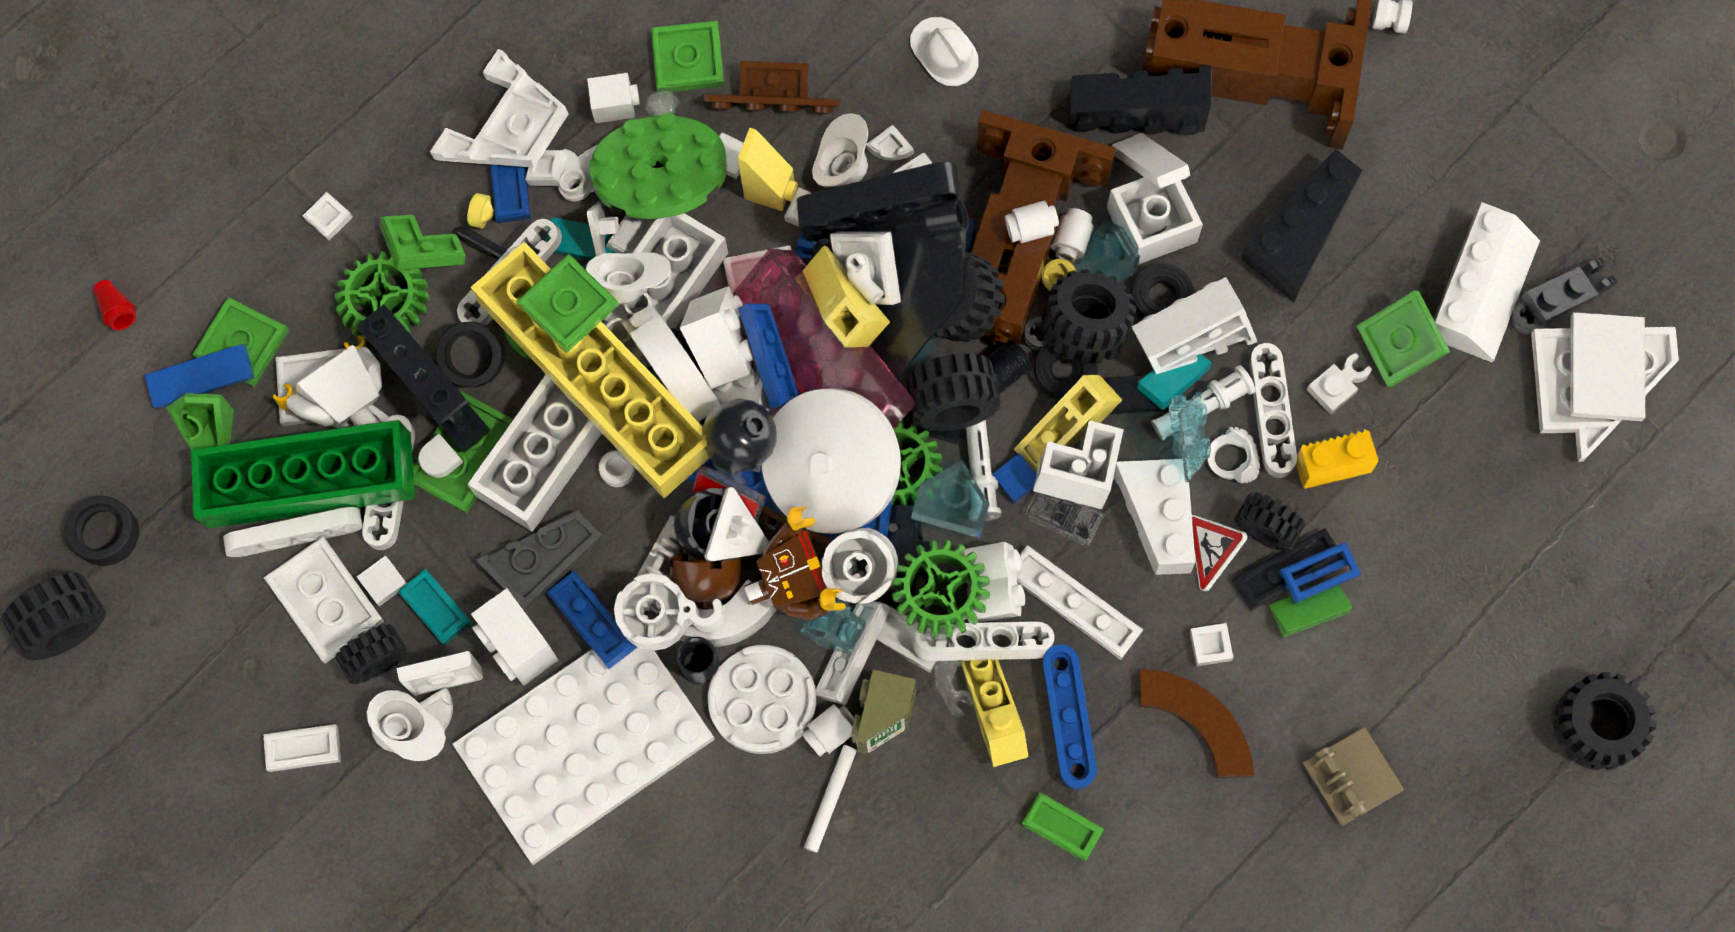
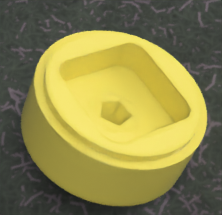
[467,193,494,229]
[1042,258,1077,291]

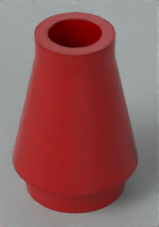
[93,280,136,331]

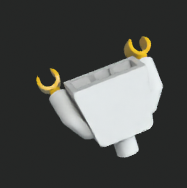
[273,336,382,429]

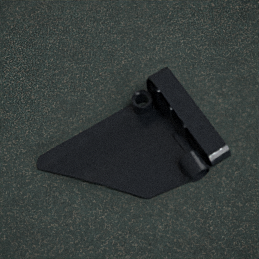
[796,162,969,408]

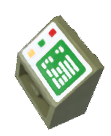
[851,670,916,756]

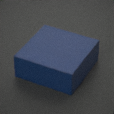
[992,453,1037,505]

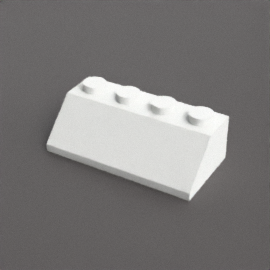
[1434,202,1540,363]

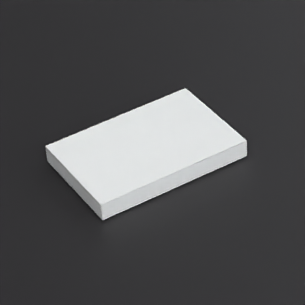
[1570,313,1645,421]
[264,536,384,663]

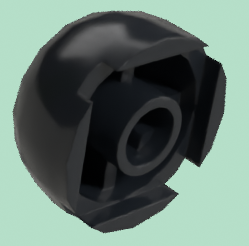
[702,399,777,473]
[674,488,725,560]

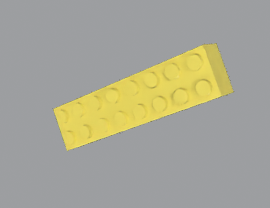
[471,242,710,498]

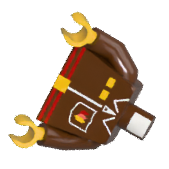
[744,506,846,621]

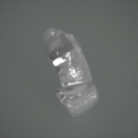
[935,660,973,717]

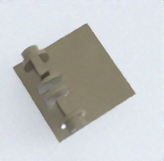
[1302,727,1404,826]

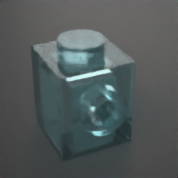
[800,600,866,654]

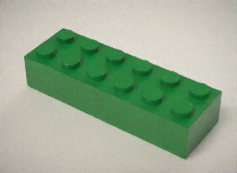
[191,420,415,528]

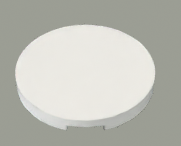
[708,645,817,754]

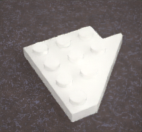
[1531,327,1679,462]

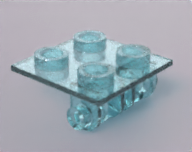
[1169,392,1211,482]

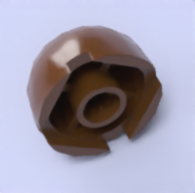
[669,553,741,609]

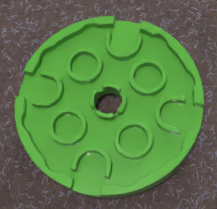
[589,113,728,219]

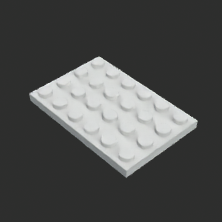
[453,648,715,865]

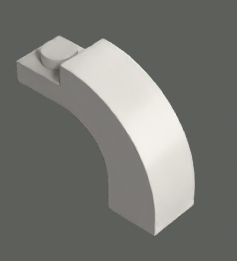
[622,304,721,422]
[650,580,777,647]

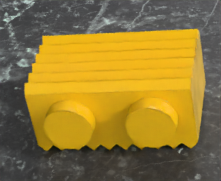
[1296,429,1378,489]

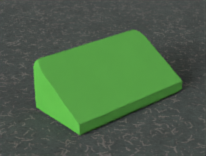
[1269,585,1353,638]

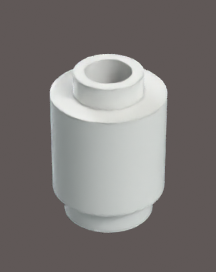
[1004,200,1059,244]
[1051,208,1093,262]
[802,704,854,757]

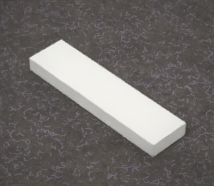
[1017,545,1143,660]

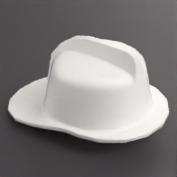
[910,17,978,86]
[812,113,868,187]
[586,252,671,304]
[366,690,446,761]

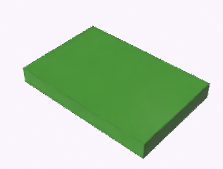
[413,391,514,514]

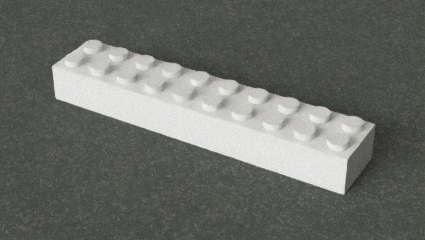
[468,213,728,532]

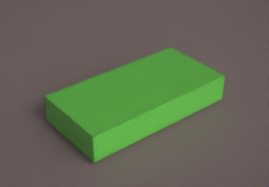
[1021,792,1104,862]

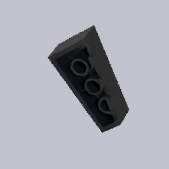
[1069,66,1212,135]
[1241,149,1362,302]

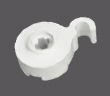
[614,573,725,651]

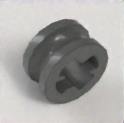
[1510,301,1541,335]
[1024,317,1048,352]

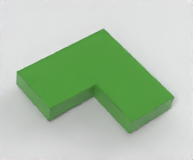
[379,215,466,270]

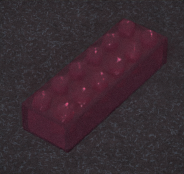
[732,249,916,429]

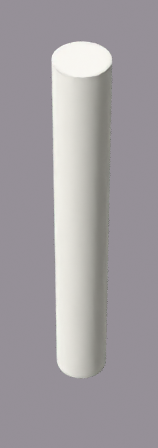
[804,745,857,853]

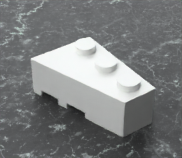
[1131,277,1258,374]
[1114,459,1195,575]

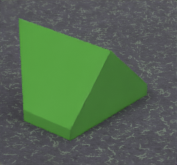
[166,393,234,450]

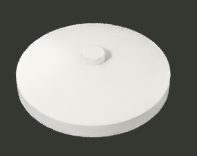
[762,388,901,534]

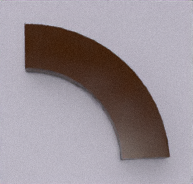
[1138,669,1255,778]

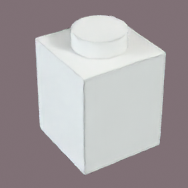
[587,73,640,123]

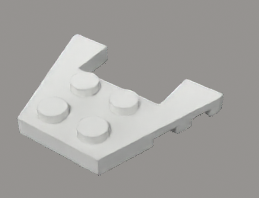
[430,49,569,167]

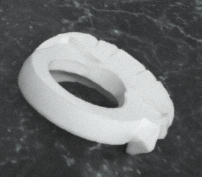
[1207,427,1260,483]

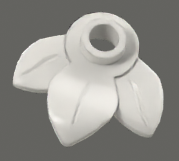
[559,145,598,202]

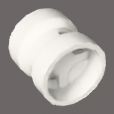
[1372,0,1413,34]

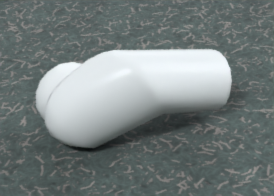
[846,252,884,304]

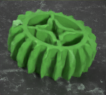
[335,251,430,342]
[888,419,943,508]
[892,540,990,638]

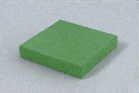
[651,21,724,93]
[516,254,619,353]
[1357,290,1450,387]
[192,297,289,388]

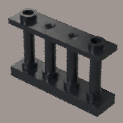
[356,304,491,453]

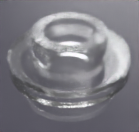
[646,90,680,117]

